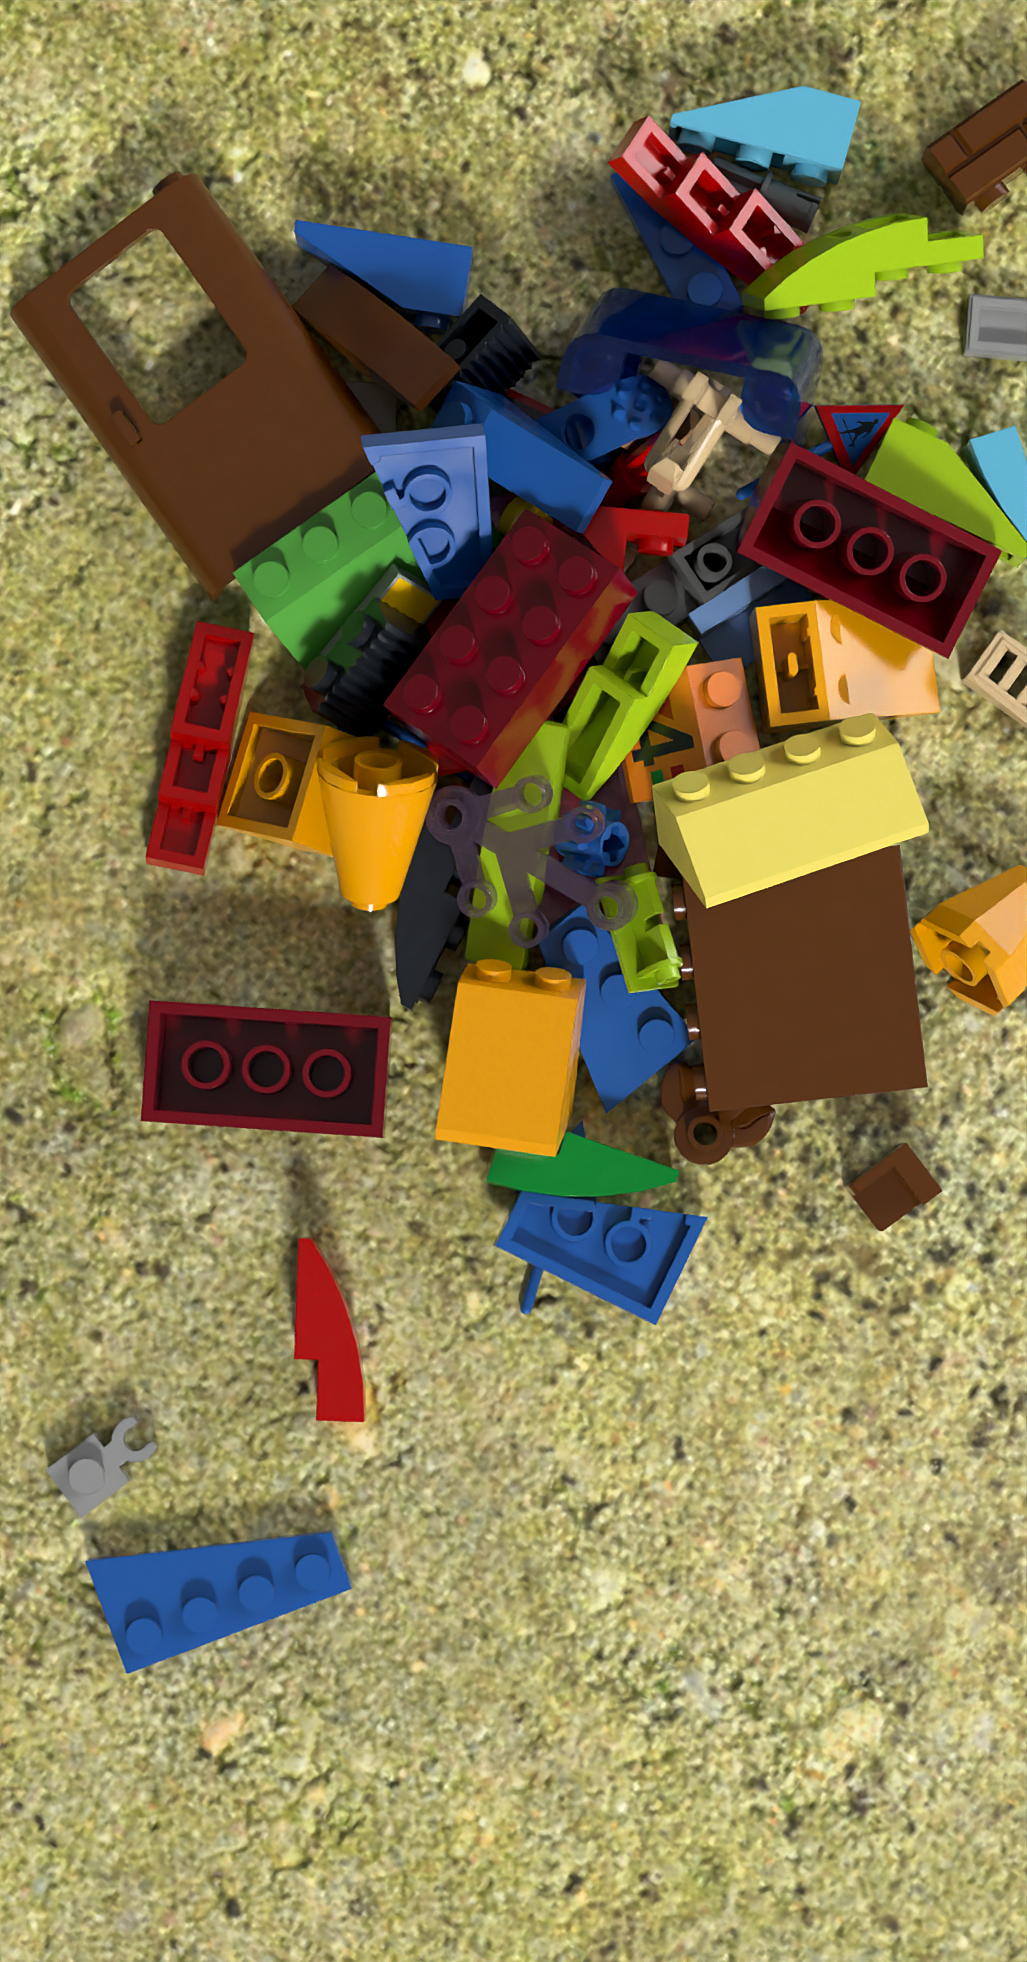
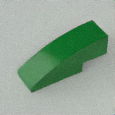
[482,1131,680,1197]

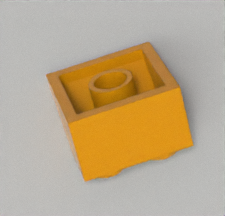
[216,711,355,857]

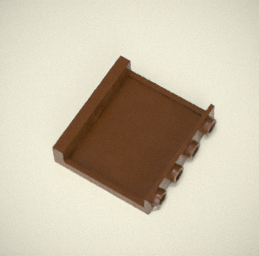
[672,845,928,1112]

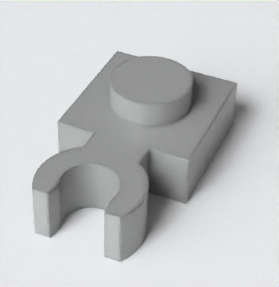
[46,1415,158,1518]

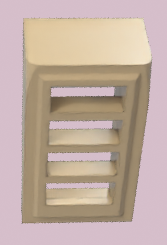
[962,629,1027,728]

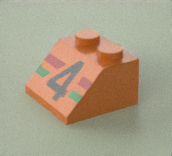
[622,657,760,804]

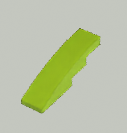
[465,720,571,970]

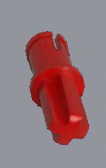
[599,432,682,508]

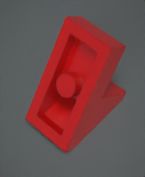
[568,506,689,573]

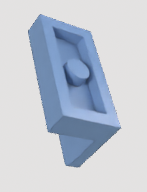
[686,566,814,668]

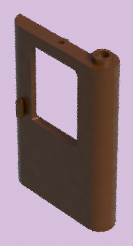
[10,171,382,601]

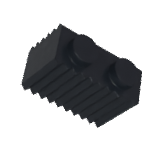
[423,294,540,420]
[301,597,432,737]

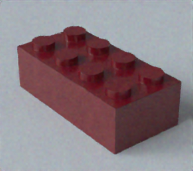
[383,508,638,789]
[141,1000,393,1138]

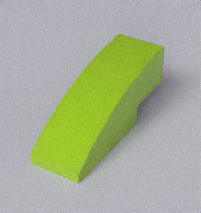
[562,611,698,801]

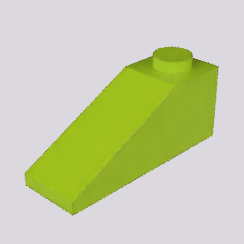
[864,417,1027,568]

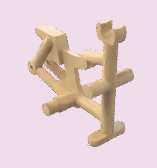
[624,357,783,576]

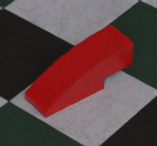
[294,1237,367,1422]

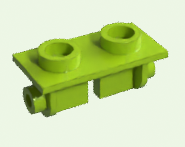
[595,863,683,993]

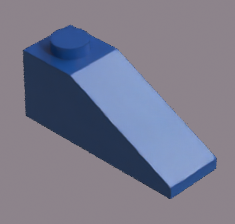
[294,220,473,335]
[429,380,612,534]

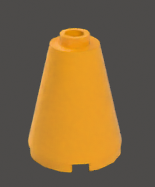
[317,736,439,911]

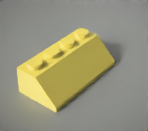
[652,712,929,908]

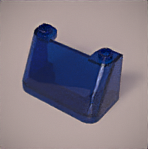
[556,288,823,448]

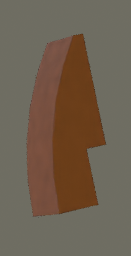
[292,264,461,412]

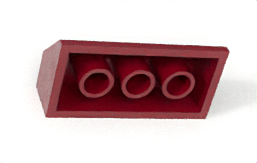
[735,442,1002,659]

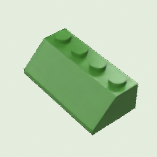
[233,472,504,671]

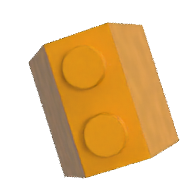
[435,959,587,1157]

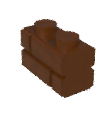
[921,79,1027,216]

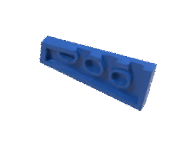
[85,1530,353,1674]

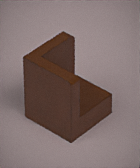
[843,1143,943,1231]

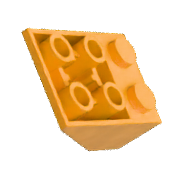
[749,600,940,734]

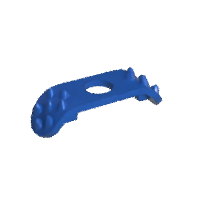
[535,375,673,462]

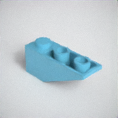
[668,86,861,187]

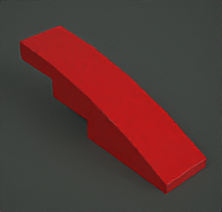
[607,115,809,314]
[145,621,255,876]

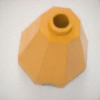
[910,865,1027,1016]

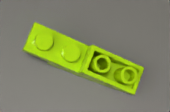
[742,212,984,319]

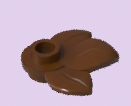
[660,1059,776,1166]

